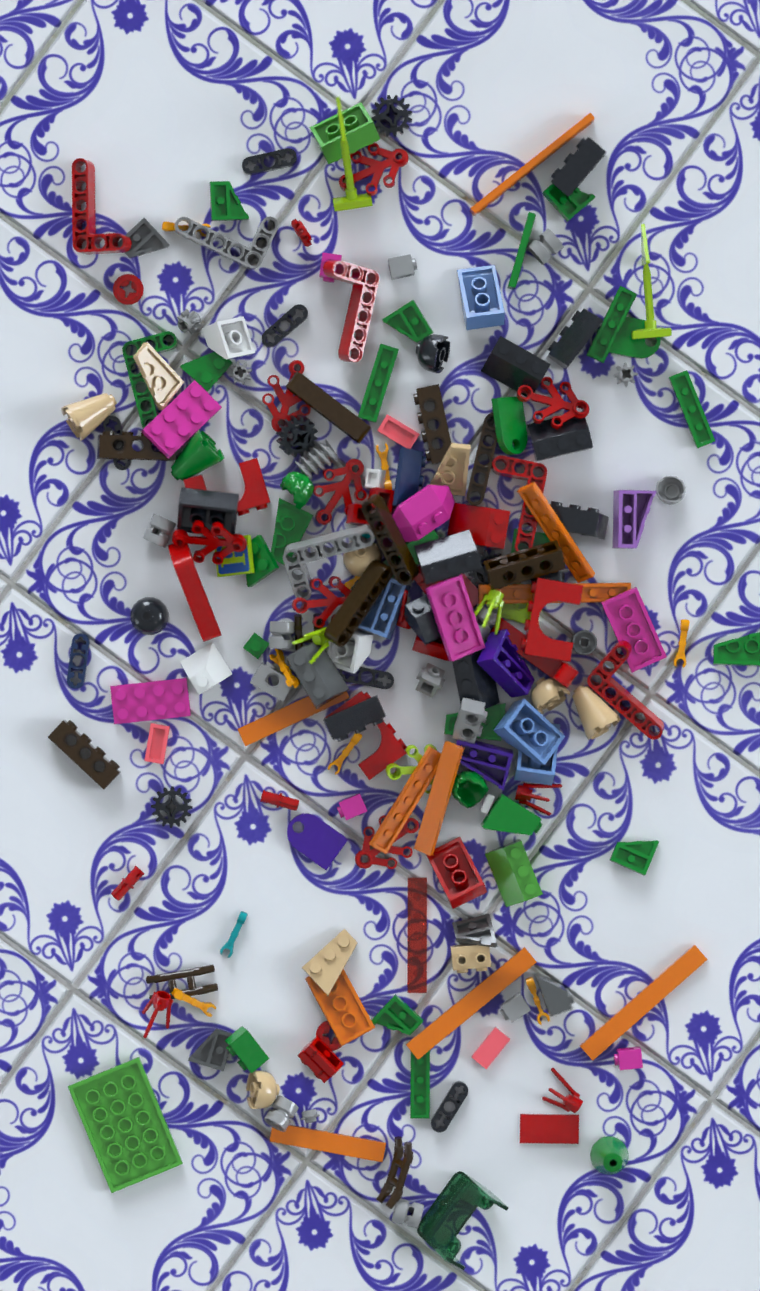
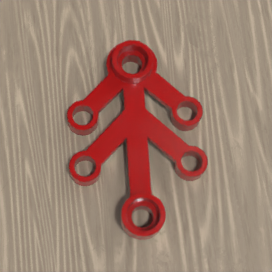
[339,143,409,196]
[262,360,311,432]
[517,377,590,429]
[313,459,367,525]
[172,521,247,565]
[292,576,352,628]
[355,815,419,869]

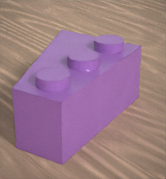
[612,490,656,549]

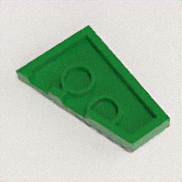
[271,498,314,565]
[713,632,760,666]
[444,703,506,741]

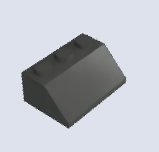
[286,643,349,709]
[535,973,574,1016]

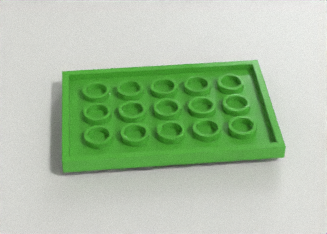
[68,1057,183,1193]

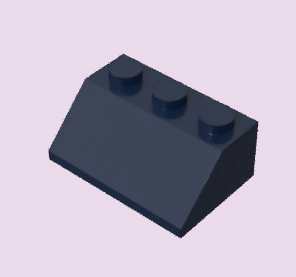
[392,447,426,507]

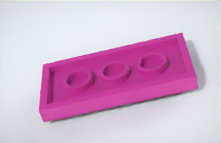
[141,380,222,459]
[425,575,485,661]
[601,587,667,673]
[110,678,191,724]

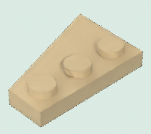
[133,342,184,410]
[429,443,471,496]
[302,929,358,996]

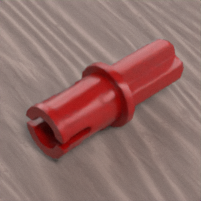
[260,790,299,811]
[111,866,145,901]

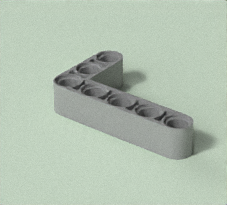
[174,216,279,270]
[283,524,375,600]

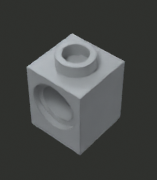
[388,254,417,280]
[500,992,531,1023]

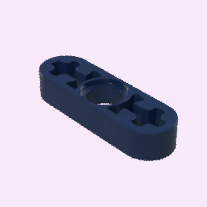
[67,633,90,689]

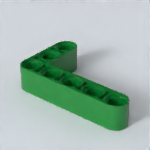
[122,331,178,429]

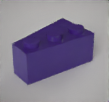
[477,629,535,698]
[456,739,513,791]

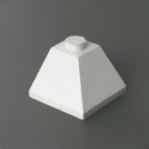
[202,316,255,360]
[326,630,373,673]
[180,642,232,695]

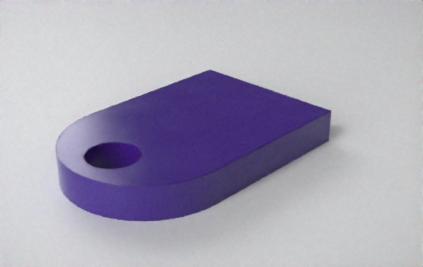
[287,813,348,870]

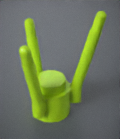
[474,589,505,635]
[292,627,329,664]

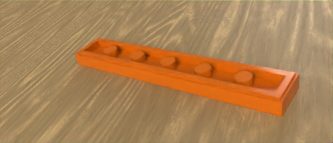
[517,482,595,583]
[238,691,350,746]
[414,741,464,856]
[369,746,441,854]
[270,1124,386,1162]

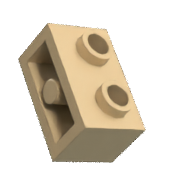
[450,944,491,973]

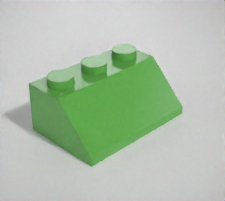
[310,102,380,164]
[485,840,543,907]

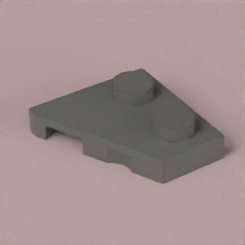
[118,218,170,259]
[452,914,498,948]
[188,1028,233,1071]

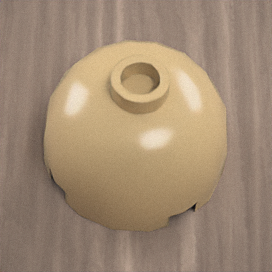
[343,541,381,577]
[531,678,570,714]
[246,1070,280,1109]

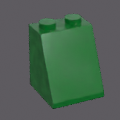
[481,793,542,835]

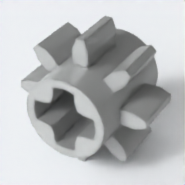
[177,309,201,334]
[229,361,252,385]
[613,362,638,387]

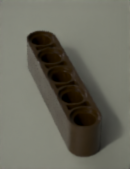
[285,371,371,444]
[466,413,497,506]
[362,494,419,586]
[324,559,393,647]

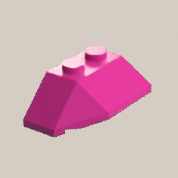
[391,485,455,542]

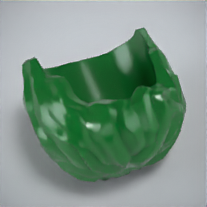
[280,472,314,509]
[452,771,489,808]

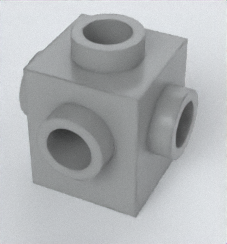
[415,663,445,698]

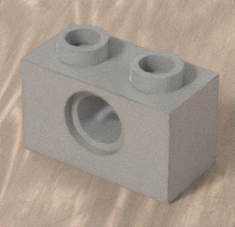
[250,662,293,702]

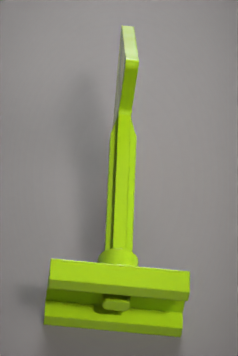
[332,97,373,212]
[631,224,672,339]

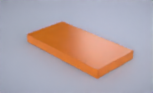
[305,969,375,1047]

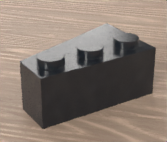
[551,137,606,197]
[550,501,609,539]

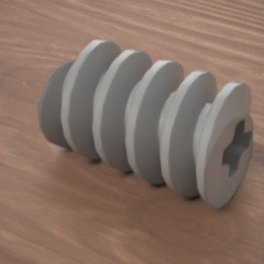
[295,440,338,479]

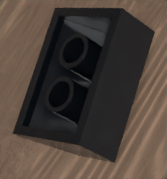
[547,309,604,370]
[481,336,551,397]
[527,411,593,462]
[177,487,239,537]
[414,530,482,584]
[405,595,441,645]
[452,649,500,709]
[324,695,386,742]

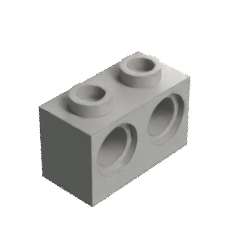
[452,697,487,744]

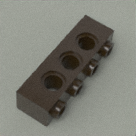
[413,384,451,465]
[97,431,176,461]
[483,540,565,590]
[48,720,121,790]

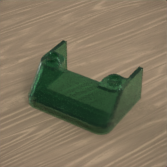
[417,1171,509,1270]

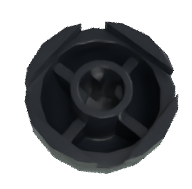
[416,334,450,373]
[130,597,169,635]

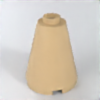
[61,393,117,441]
[572,685,621,740]

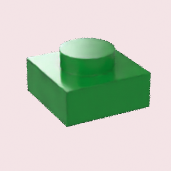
[243,632,269,659]

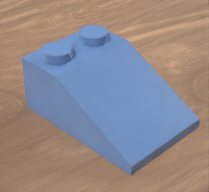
[457,265,505,330]
[493,699,565,765]
[514,723,560,786]

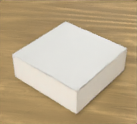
[365,469,386,489]
[480,794,495,814]

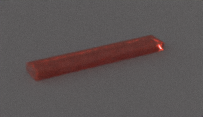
[407,877,427,993]

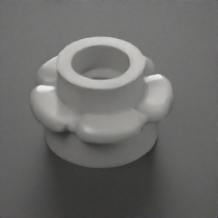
[301,1109,320,1123]

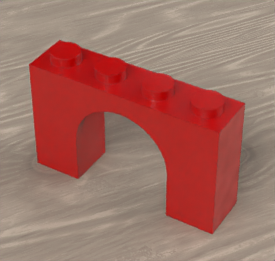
[183,458,271,516]
[520,578,583,662]
[325,691,407,780]

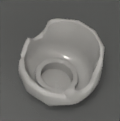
[656,476,686,505]

